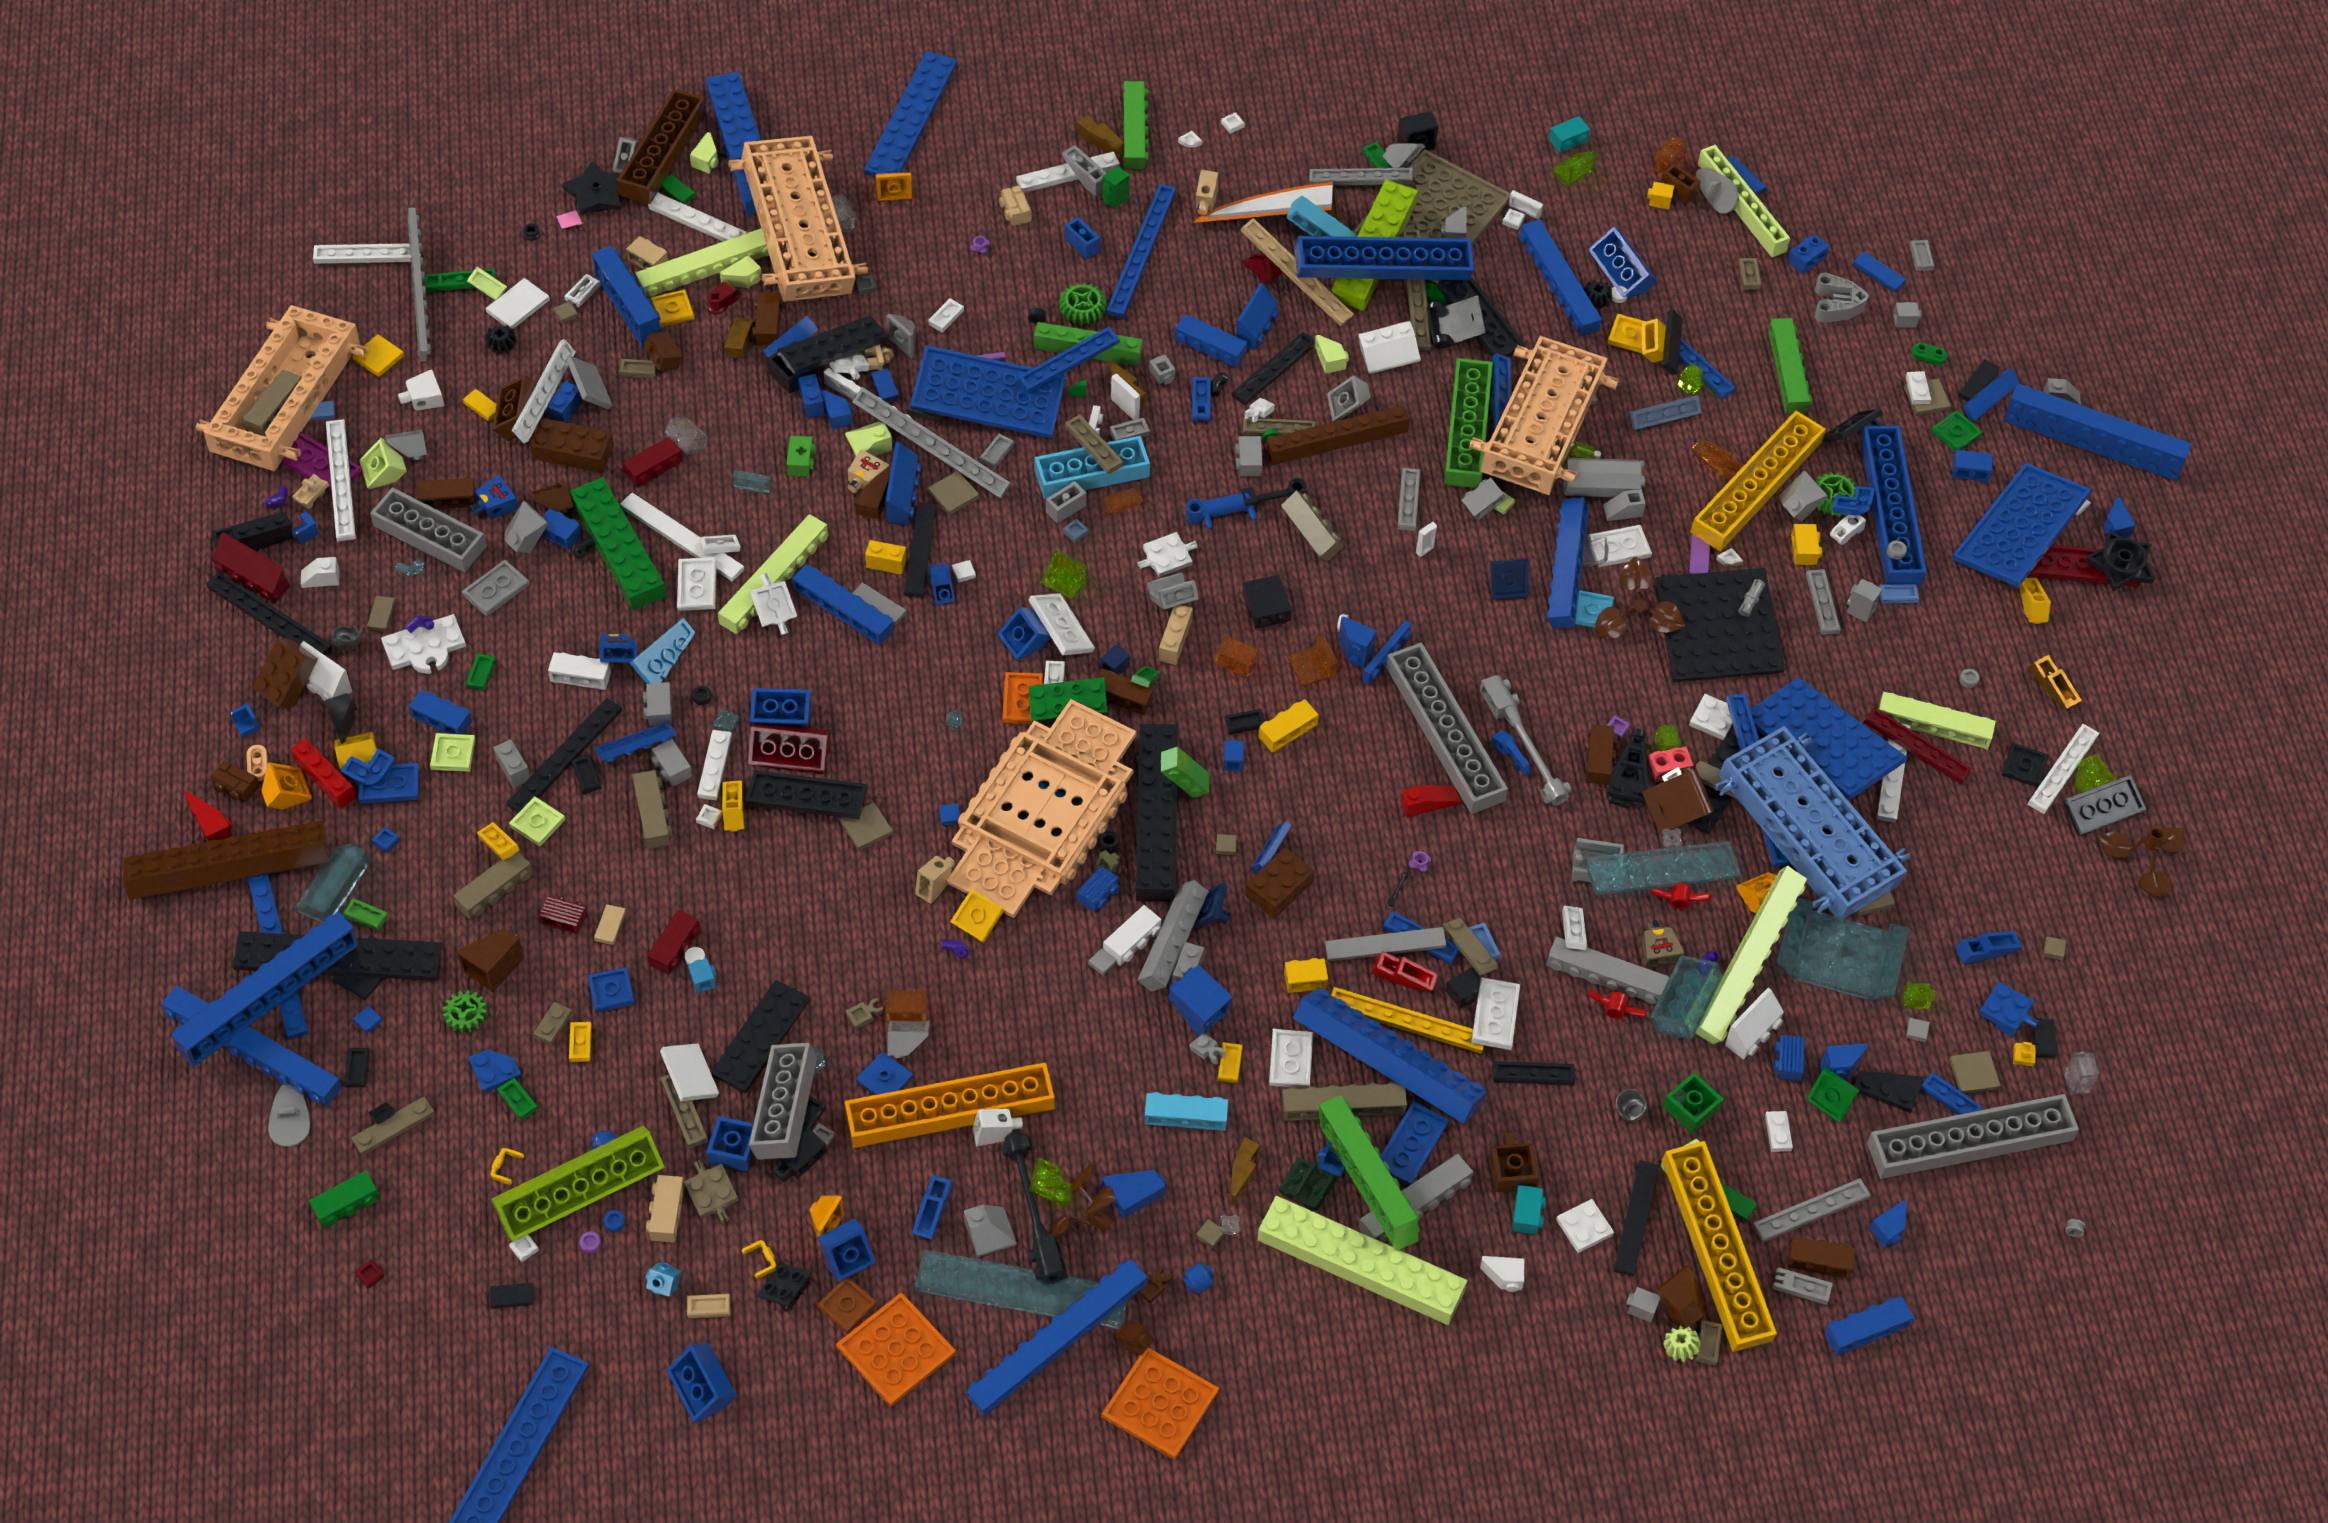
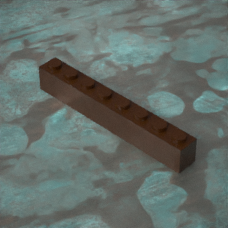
[1266,405,1410,465]

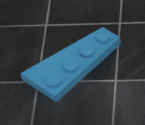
[630,618,695,684]

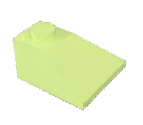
[845,422,892,456]
[359,438,407,489]

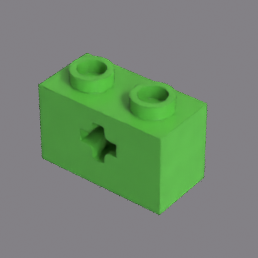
[787,436,816,477]

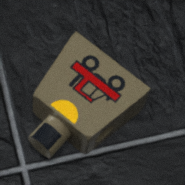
[1642,920,1684,968]

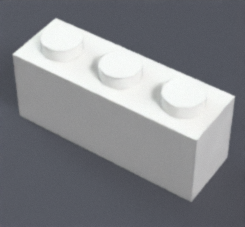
[548,652,611,690]
[1103,905,1161,966]

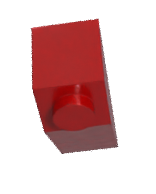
[1400,785,1461,818]
[184,791,233,842]

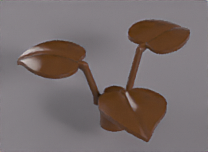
[1595,557,1685,638]
[2098,827,2184,898]
[1047,1164,1117,1239]

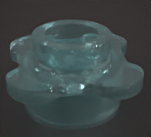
[946,708,962,731]

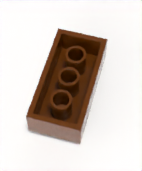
[530,418,614,473]

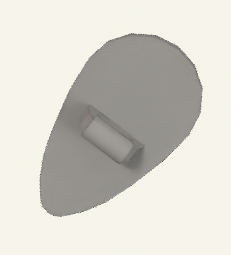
[1696,169,1738,213]
[268,1084,310,1147]

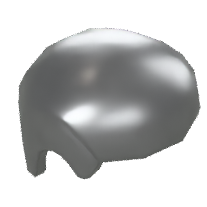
[331,626,361,651]
[1615,1089,1648,1122]

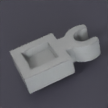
[1189,1033,1226,1064]

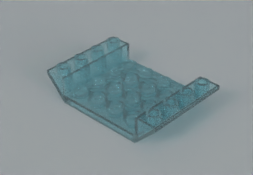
[1777,897,1910,1000]

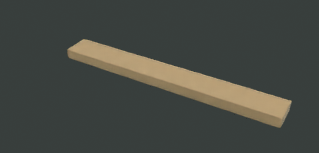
[1240,218,1354,327]

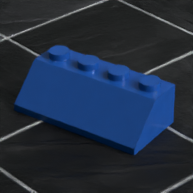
[1588,226,1658,298]
[886,442,922,525]

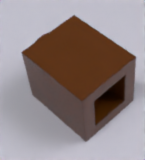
[1115,1321,1154,1355]

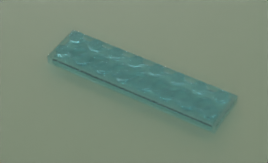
[1584,841,1741,896]

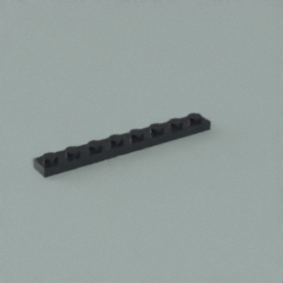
[206,572,332,655]
[506,698,622,813]

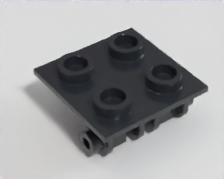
[757,1262,812,1312]

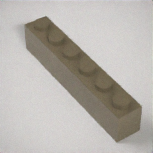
[1282,1082,1407,1121]

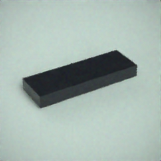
[1959,359,2000,401]

